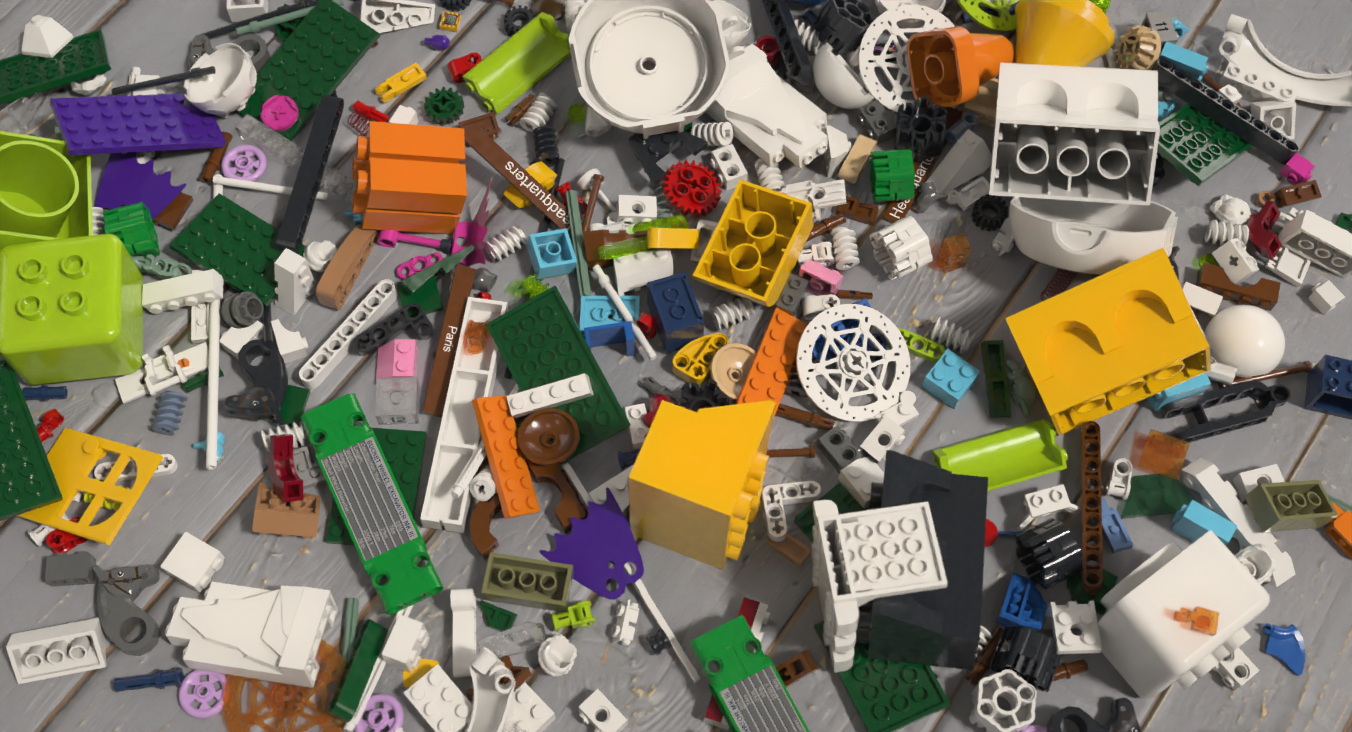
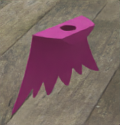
[451,177,492,267]

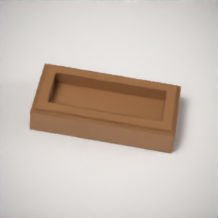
[766,528,811,568]

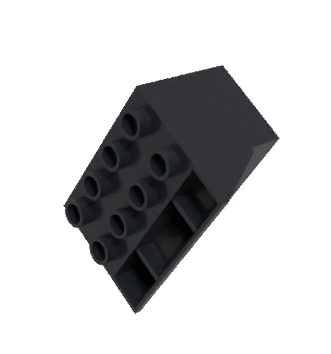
[857,450,988,670]

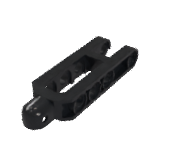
[1161,379,1291,445]

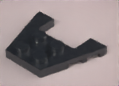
[628,130,707,187]

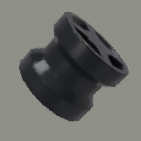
[647,629,672,656]

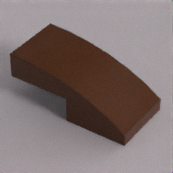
[836,196,879,225]

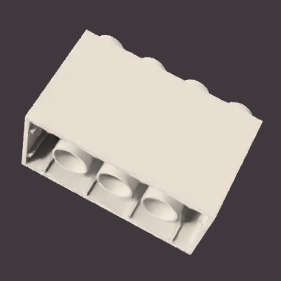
[989,62,1160,206]

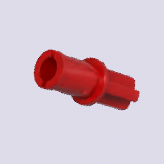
[353,100,389,123]

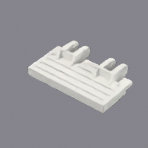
[1259,207,1311,287]

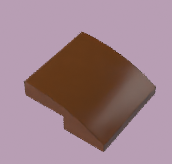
[152,192,193,230]

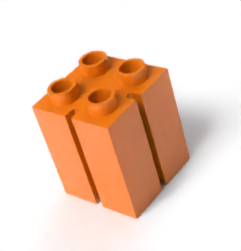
[352,121,467,234]

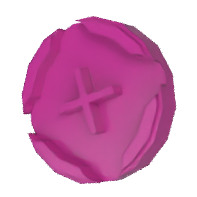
[261,95,298,132]

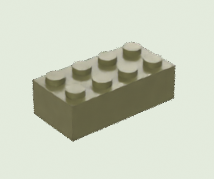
[1244,480,1338,533]
[481,552,574,612]

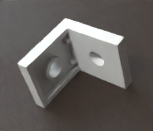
[1042,601,1102,654]

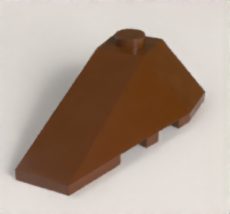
[583,229,651,270]

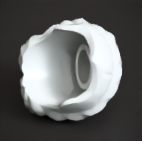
[70,74,106,95]
[1210,194,1251,227]
[303,240,338,273]
[1235,543,1279,585]
[538,634,577,677]

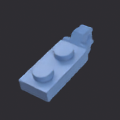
[1094,498,1133,554]

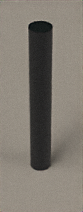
[263,303,273,346]

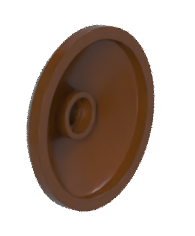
[518,408,580,466]

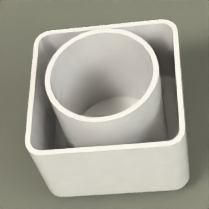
[1097,530,1270,699]

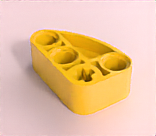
[647,228,699,249]
[672,333,728,387]

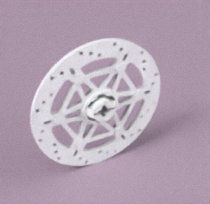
[858,5,955,113]
[796,304,910,422]

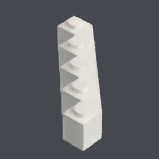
[1182,458,1295,587]

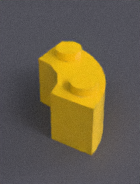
[504,161,557,208]

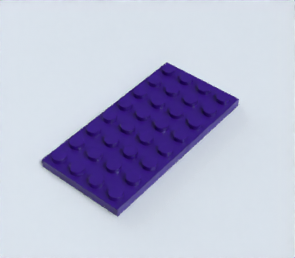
[50,93,226,156]

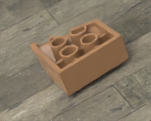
[252,482,321,538]

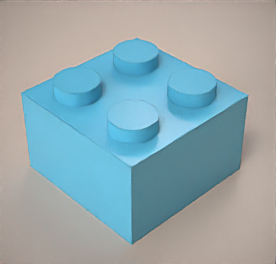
[526,228,577,279]
[922,349,981,409]

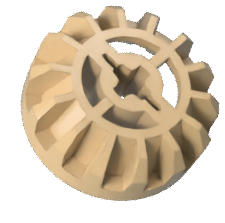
[1114,25,1161,70]

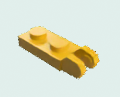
[375,62,427,103]

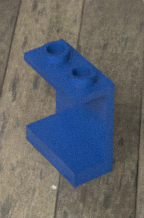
[583,321,635,357]

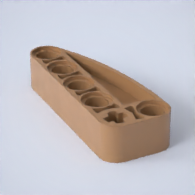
[316,224,378,310]

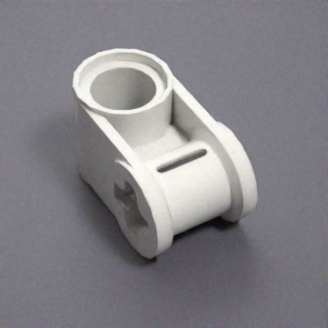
[802,294,840,320]
[1105,458,1132,500]

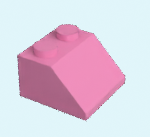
[799,260,843,302]
[376,339,418,386]

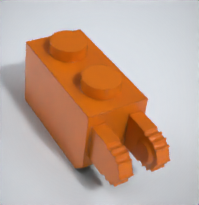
[1326,502,1352,559]

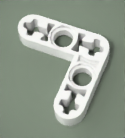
[762,481,821,542]

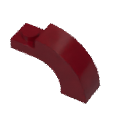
[1247,200,1282,260]
[267,434,303,502]

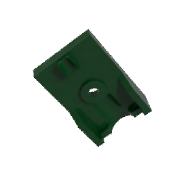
[794,482,866,543]

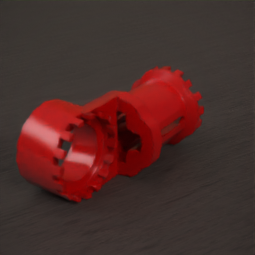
[555,181,587,217]
[636,312,657,340]
[37,409,64,443]

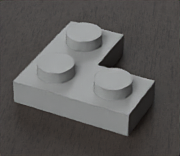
[293,446,327,490]

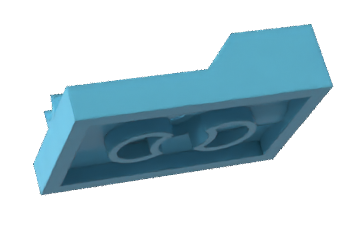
[580,296,640,338]

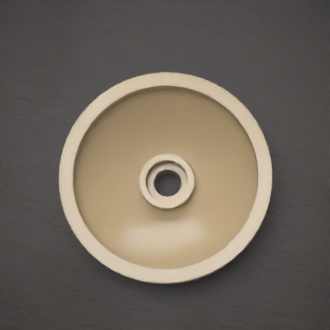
[710,343,756,401]

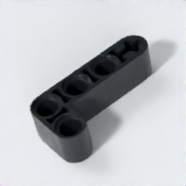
[353,303,434,356]

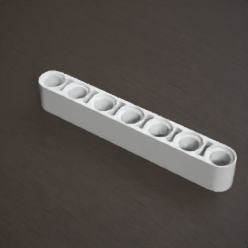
[299,279,398,389]

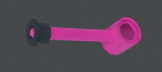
[377,230,452,254]

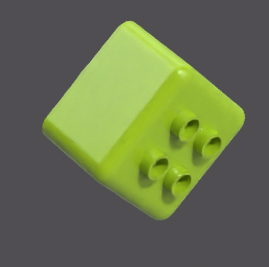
[0,131,93,250]
[0,234,143,385]

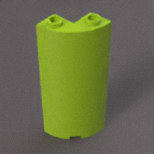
[463,12,571,114]
[932,419,1068,491]

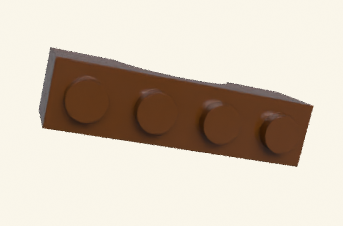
[1196,262,1281,311]
[526,459,588,533]

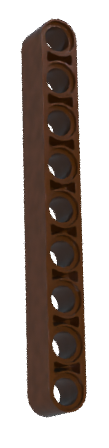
[1081,421,1103,595]

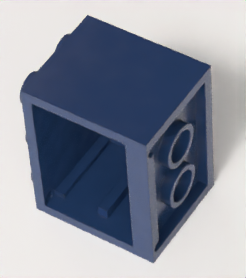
[647,272,705,354]
[1304,354,1352,420]

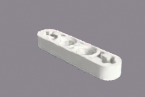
[94,454,178,482]

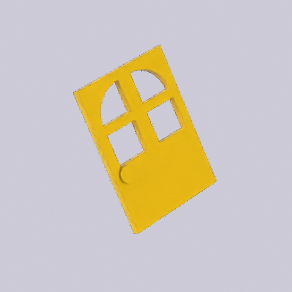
[17,428,164,545]

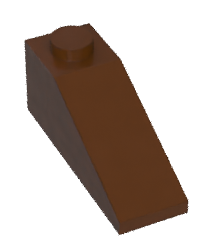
[775,650,819,688]

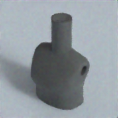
[472,268,497,292]

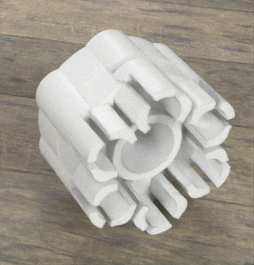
[869,216,933,280]
[969,669,1037,732]

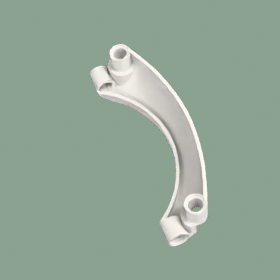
[1219,14,1352,106]
[465,647,515,732]

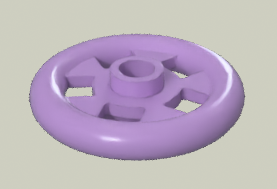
[221,145,267,182]
[178,669,231,718]
[354,694,404,732]

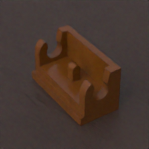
[1274,180,1322,208]

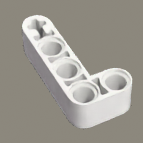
[450,589,476,678]

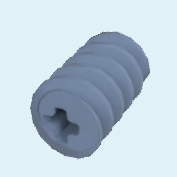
[152,390,188,436]

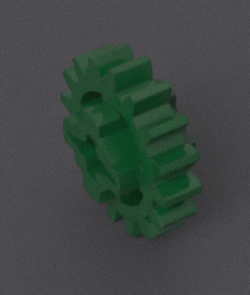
[424,87,465,125]

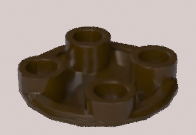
[531,0,566,21]

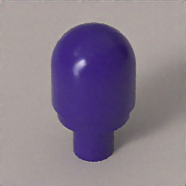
[424,35,450,50]

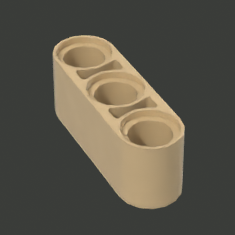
[838,134,877,185]

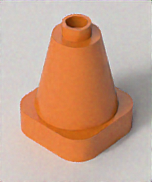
[907,26,1016,107]

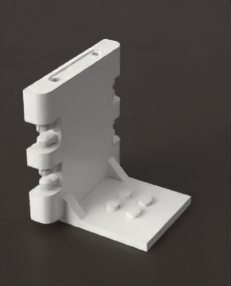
[811,500,948,673]

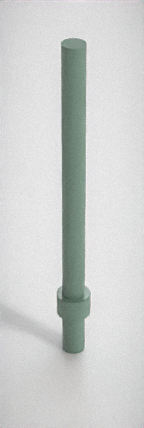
[236,0,344,35]

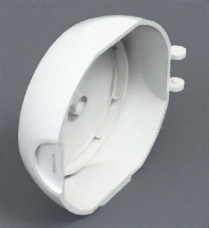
[569,0,745,139]
[1009,197,1178,275]

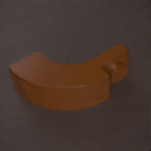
[470,492,502,561]

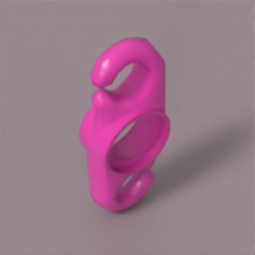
[396,252,443,279]

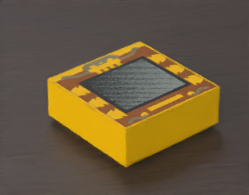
[440,11,461,32]

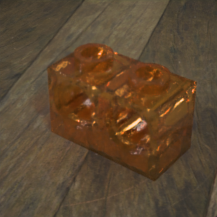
[936,232,972,273]

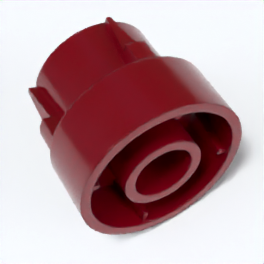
[755,35,782,71]

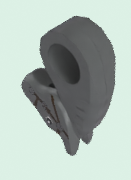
[187,34,270,74]
[93,564,160,656]

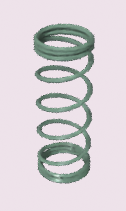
[654,180,670,222]

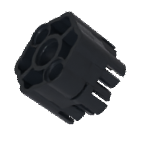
[812,0,875,55]
[894,96,948,162]
[676,380,732,413]
[1015,518,1083,590]
[989,626,1062,692]

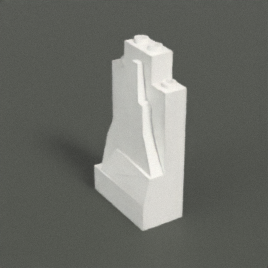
[705,44,828,168]
[165,582,338,688]

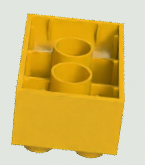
[692,180,813,307]

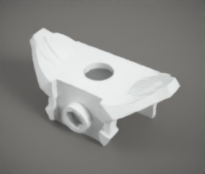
[1018,484,1082,530]

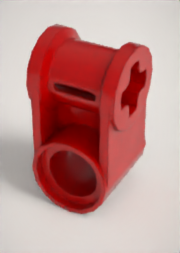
[447,52,482,83]
[46,517,88,554]

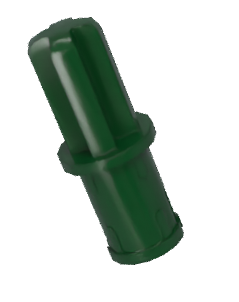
[183,367,224,392]

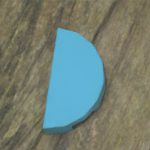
[1158,100,1177,123]

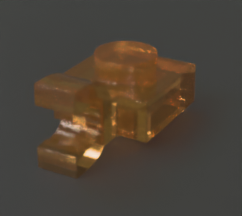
[1174,606,1219,636]

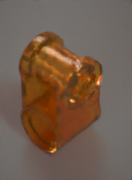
[465,320,490,354]

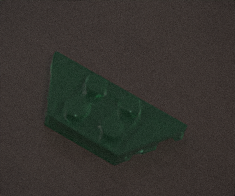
[1121,472,1196,519]

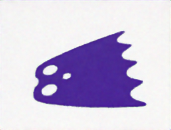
[95,152,186,234]
[540,487,644,600]

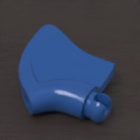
[1262,623,1305,676]

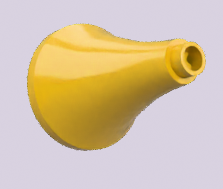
[1014,0,1115,67]

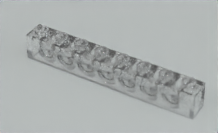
[235,114,356,209]

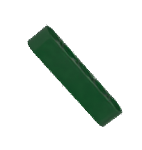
[328,619,388,722]

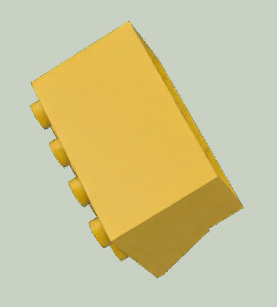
[1005,248,1211,436]
[629,400,776,570]

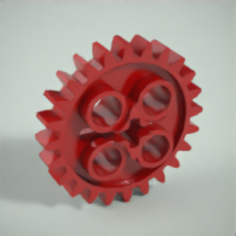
[661,160,722,218]

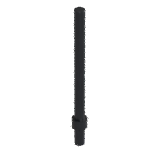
[196,3,301,39]
[111,66,216,96]

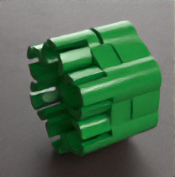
[870,149,915,202]
[103,202,160,258]

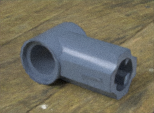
[945,111,978,145]

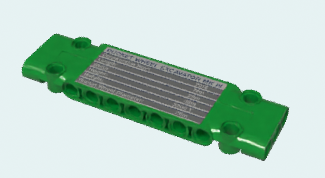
[300,393,444,615]
[689,615,810,732]

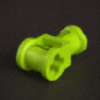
[551,601,596,632]

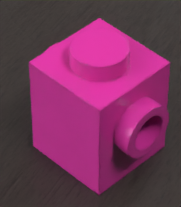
[1279,153,1315,185]

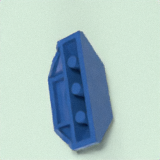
[809,298,872,364]
[995,572,1047,630]

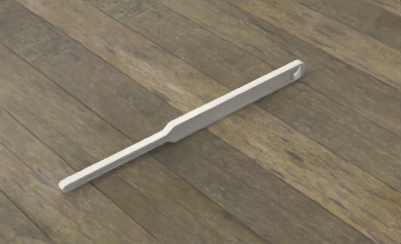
[562,463,701,683]

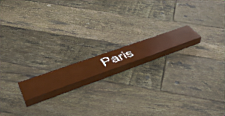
[422,264,476,418]

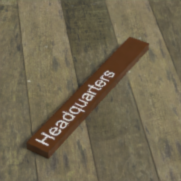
[883,106,962,224]
[464,123,582,240]

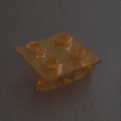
[1138,429,1190,480]

